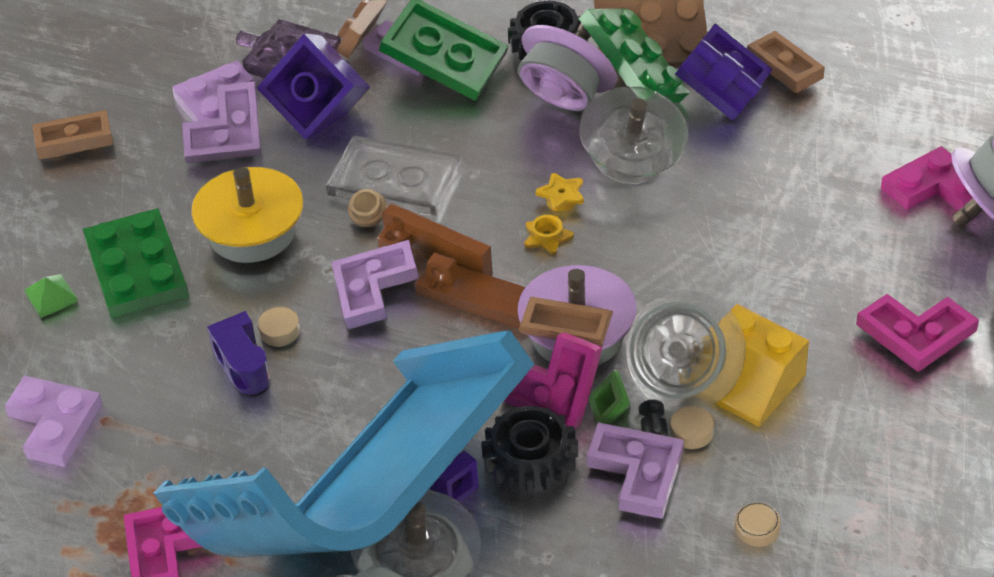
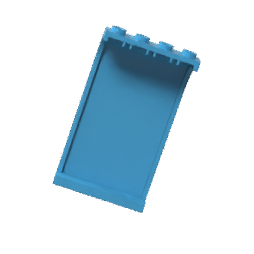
[153,330,535,558]

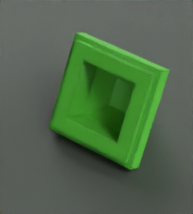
[24,274,78,318]
[589,370,630,425]

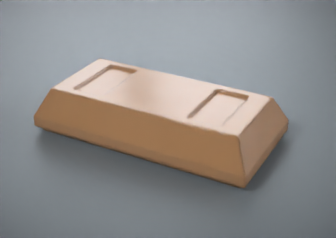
[519,296,613,347]

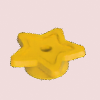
[535,173,584,211]
[524,215,574,255]

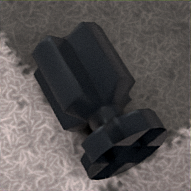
[639,399,669,437]

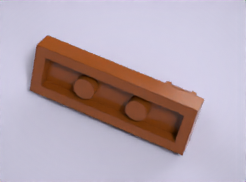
[377,203,493,276]
[415,253,526,329]

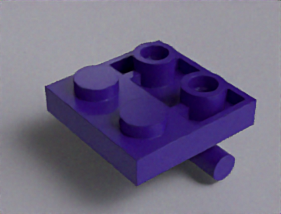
[675,23,773,121]

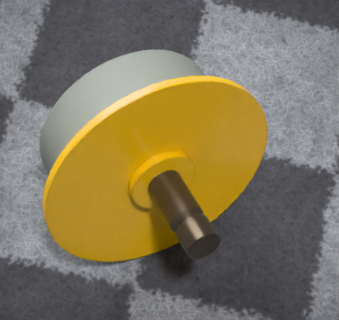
[191,167,303,263]

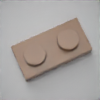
[337,0,388,59]
[747,31,825,93]
[32,110,114,160]

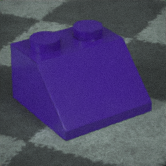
[257,34,370,140]

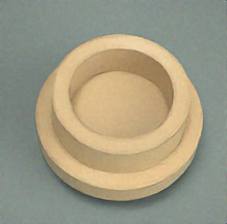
[348,189,387,227]

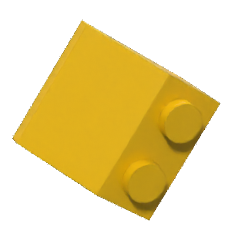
[687,304,809,427]

